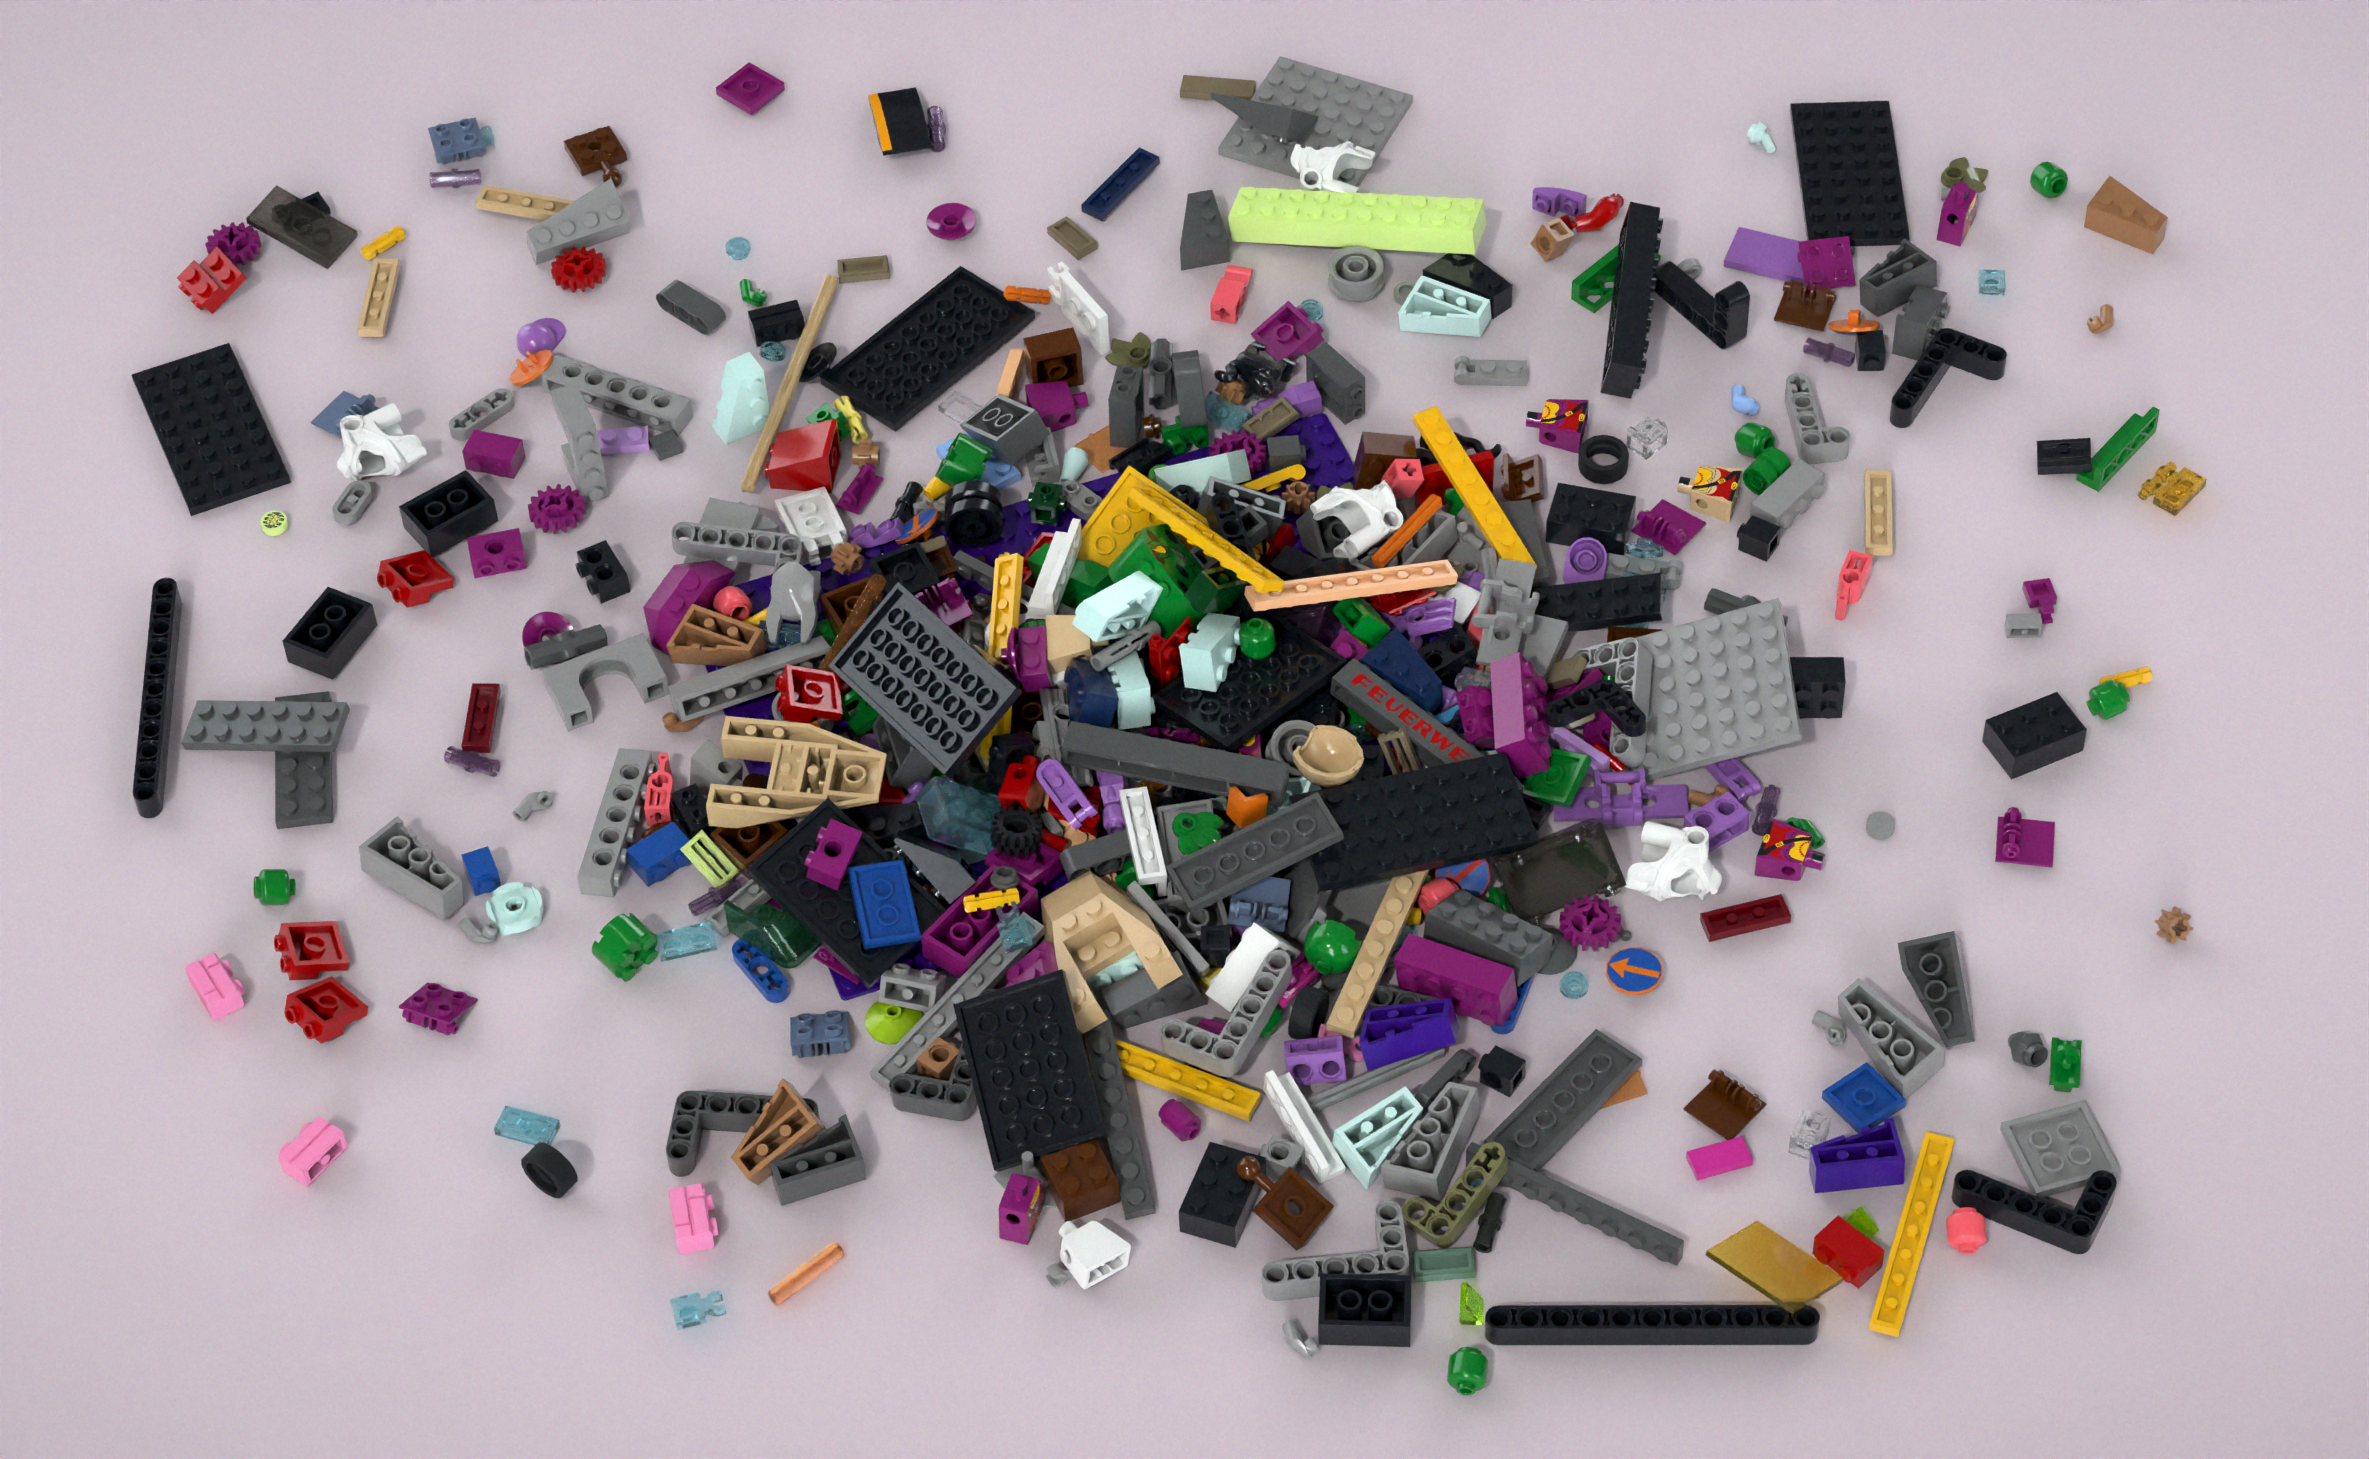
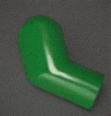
[739,279,767,307]
[1785,817,1825,849]

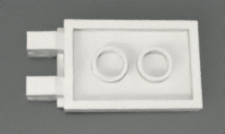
[1047,262,1110,355]
[774,486,847,567]

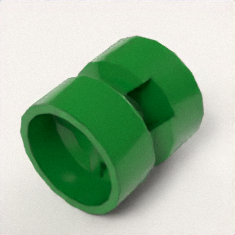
[1742,447,1791,495]

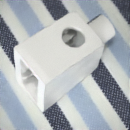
[1059,1221,1131,1290]

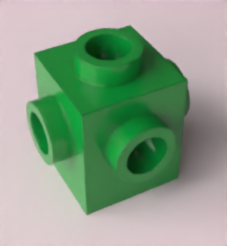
[806,403,851,442]

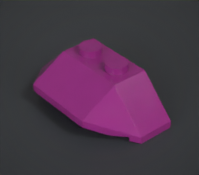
[643,560,735,656]

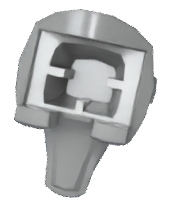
[766,562,821,644]

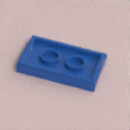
[847,859,921,949]

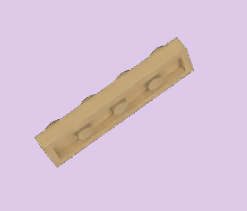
[475,185,574,221]
[357,259,400,337]
[1864,470,1893,556]

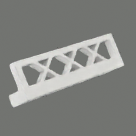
[1027,518,1082,616]
[1119,786,1167,897]
[1263,1070,1346,1184]

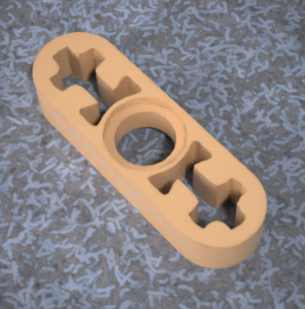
[996,348,1025,400]

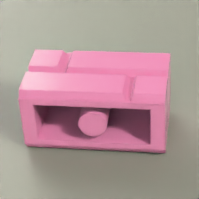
[185,953,245,1021]
[278,1116,348,1187]
[668,1183,719,1254]

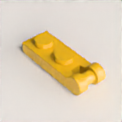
[1239,464,1306,492]

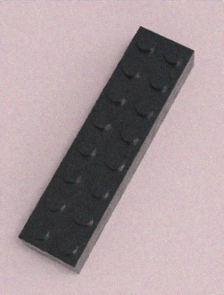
[1600,202,1663,399]

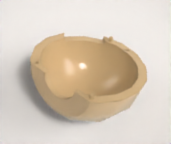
[1293,725,1364,787]

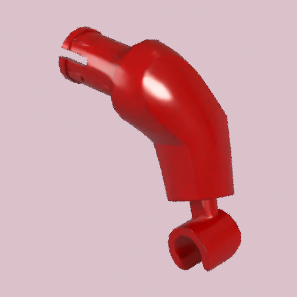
[1560,193,1624,232]

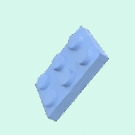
[936,432,1021,490]

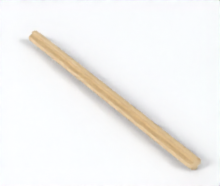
[740,274,838,494]

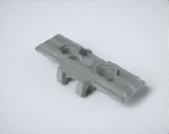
[1472,558,1540,666]
[1032,688,1093,786]

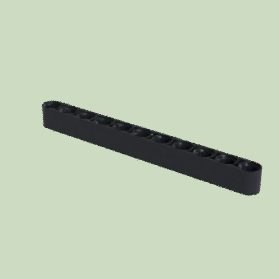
[132,577,182,818]
[1485,1305,1820,1345]

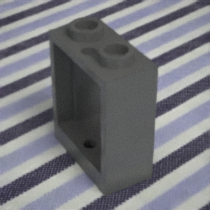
[1306,342,1365,425]
[1108,365,1145,448]

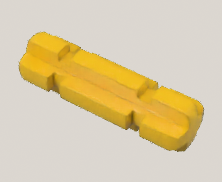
[361,226,406,261]
[2099,666,2153,688]
[963,888,1020,913]

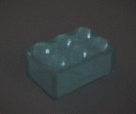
[915,776,1011,857]

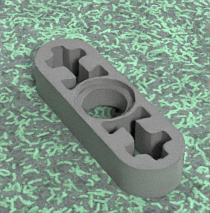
[449,388,514,441]

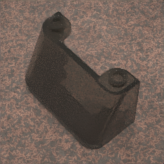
[1490,818,1627,926]

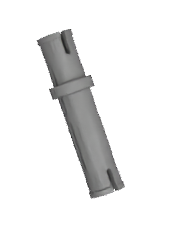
[1090,621,1161,671]

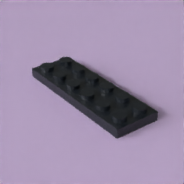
[1530,573,1663,631]

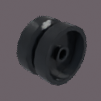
[945,481,1003,547]

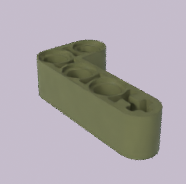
[1402,1142,1509,1248]

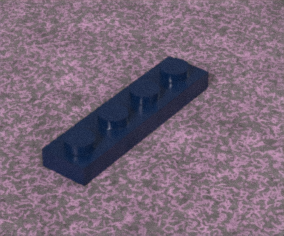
[1081,147,1160,221]

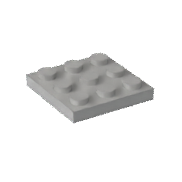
[2000,1101,2120,1198]

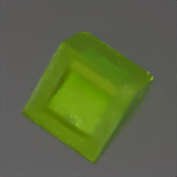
[1843,1206,1879,1239]
[1460,1282,1484,1325]

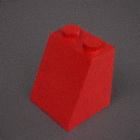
[765,419,842,493]

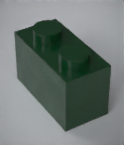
[1184,566,1248,614]

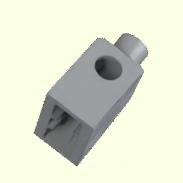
[690,739,743,796]

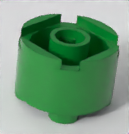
[935,432,993,487]
[592,913,658,982]

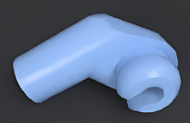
[1732,385,1759,415]

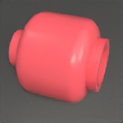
[713,586,752,621]
[1417,877,1459,916]
[1946,1207,1987,1254]

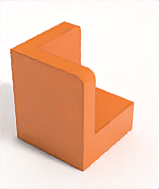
[1226,786,1268,829]

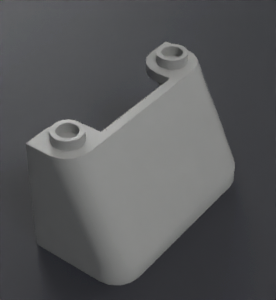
[1293,877,1393,945]

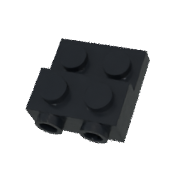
[869,542,940,596]

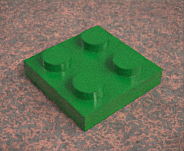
[1523,748,1592,808]

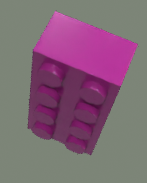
[1490,652,1552,779]
[921,863,1039,979]
[1394,933,1518,1026]

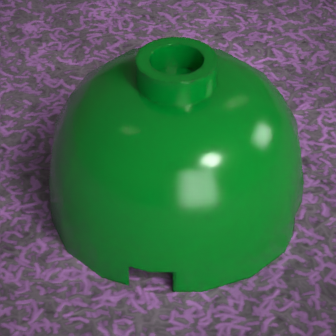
[1304,920,1363,975]

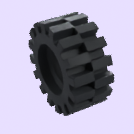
[990,806,1042,857]

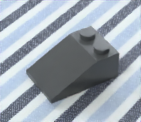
[960,394,1050,466]

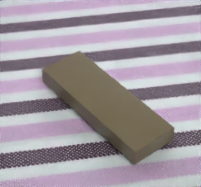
[1180,75,1256,100]

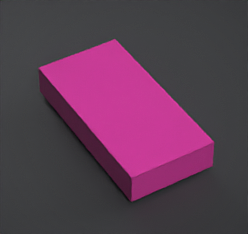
[1686,1136,1753,1181]

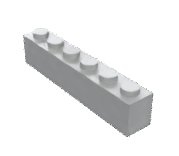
[668,635,834,722]

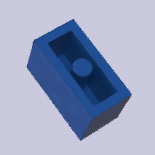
[626,822,693,887]

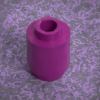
[1158,1099,1201,1141]

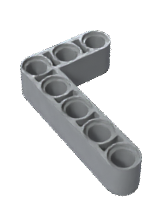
[671,522,802,599]
[1571,637,1653,768]
[1160,950,1292,1077]
[1262,1200,1409,1301]

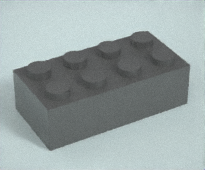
[1423,889,1553,987]

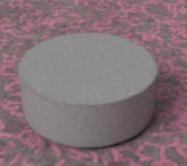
[1677,258,1702,280]
[1394,282,1415,306]
[1866,812,1895,840]

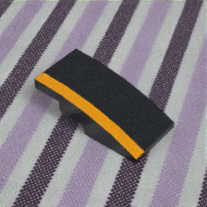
[868,87,932,156]

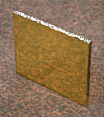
[1705,1220,1843,1314]

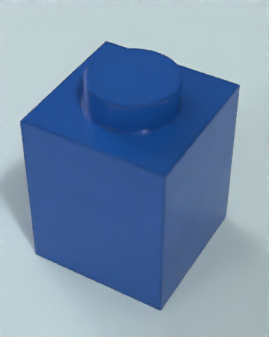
[461,846,501,896]

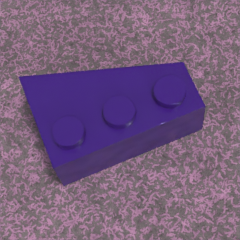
[1359,998,1459,1071]
[1809,1117,1905,1193]

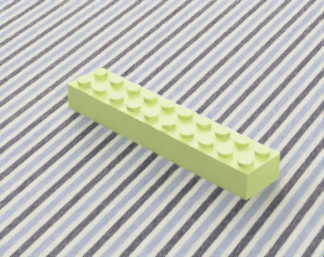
[1228,187,1487,255]

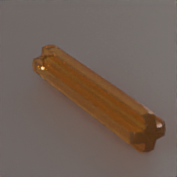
[768,1242,844,1305]

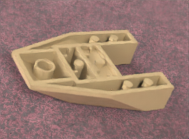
[706,716,887,828]
[1041,870,1183,1034]

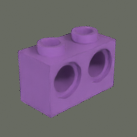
[1683,791,1750,852]
[1284,1035,1347,1086]

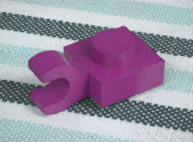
[2022,578,2057,624]

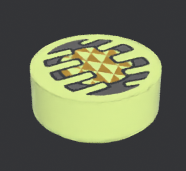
[260,510,288,536]

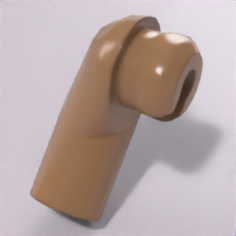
[1688,784,1730,807]

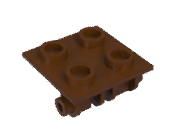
[1774,280,1836,332]
[1683,1069,1766,1140]

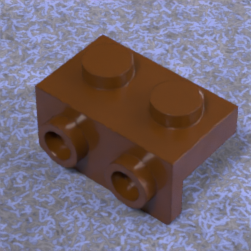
[1501,453,1544,503]

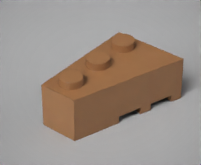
[2084,176,2168,254]
[666,604,768,666]
[731,1078,826,1185]

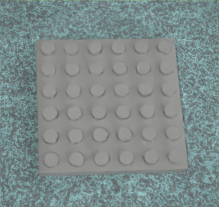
[1218,56,1413,187]
[1635,598,1803,782]

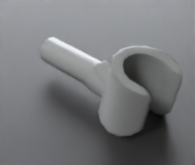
[1046,1263,1073,1287]

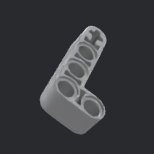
[1785,373,1850,464]

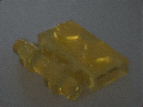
[2138,462,2207,516]

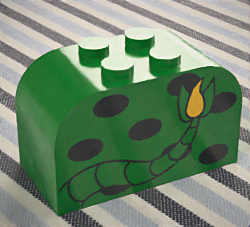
[1108,524,1230,640]

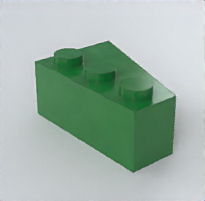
[1026,543,1114,608]

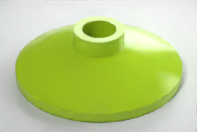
[865,1001,923,1044]

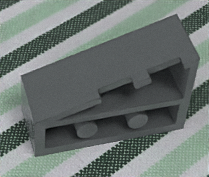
[1180,190,1230,271]
[1859,238,1937,316]
[1892,285,1950,361]
[872,714,935,789]
[1101,951,1208,1030]
[770,1114,866,1206]

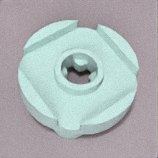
[486,882,544,936]

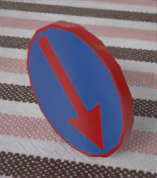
[1435,858,1491,898]

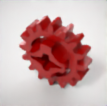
[551,246,606,293]

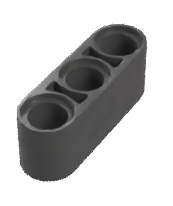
[656,280,726,335]
[1059,829,1133,882]

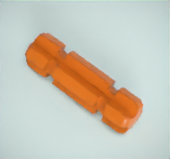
[1003,285,1052,305]

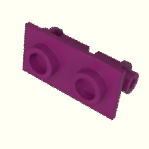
[836,463,884,515]

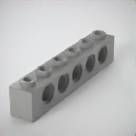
[541,354,693,437]
[577,748,657,898]

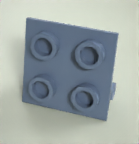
[428,117,485,165]
[311,391,380,439]
[1227,876,1291,933]
[790,1010,850,1058]

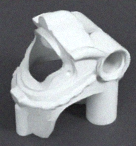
[1290,140,1376,193]
[337,403,427,481]
[1310,480,1404,562]
[1624,821,1722,902]

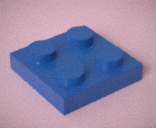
[1822,1062,1906,1133]

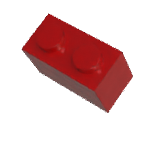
[1812,1215,1885,1289]

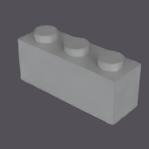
[1750,459,1825,531]

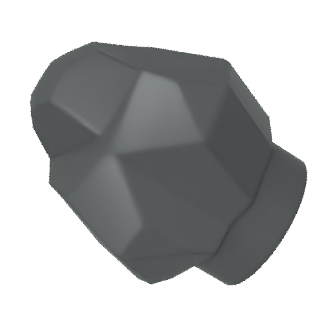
[2008,1031,2048,1067]

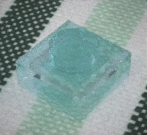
[1978,269,2006,295]
[1625,537,1664,559]

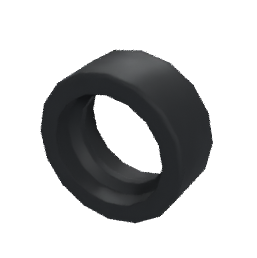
[1578,435,1629,484]
[1288,985,1329,1040]
[521,1142,578,1198]

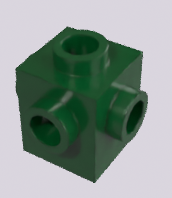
[1027,482,1067,526]

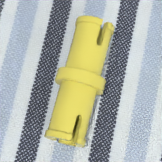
[834,396,868,444]

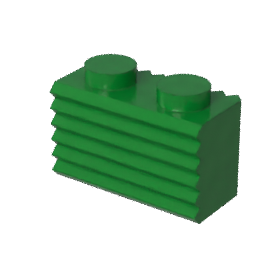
[1333,597,1389,648]

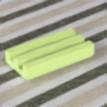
[680,830,740,891]

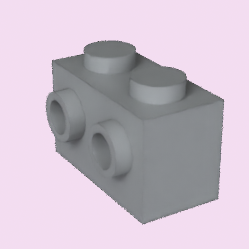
[878,963,946,1012]

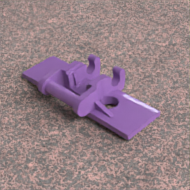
[1331,598,1456,651]
[1553,768,1689,827]

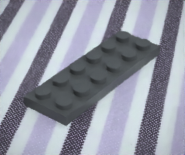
[275,691,333,829]
[181,700,350,752]
[1165,792,1344,914]
[1484,1029,1642,1172]

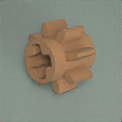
[1215,377,1247,407]
[852,439,880,469]
[1282,481,1315,514]
[831,542,864,576]
[2155,906,2193,944]

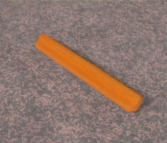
[1371,494,1442,568]

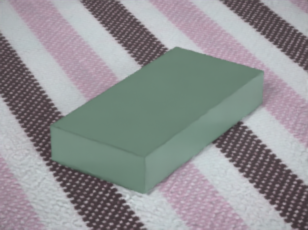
[1412,1247,1475,1282]

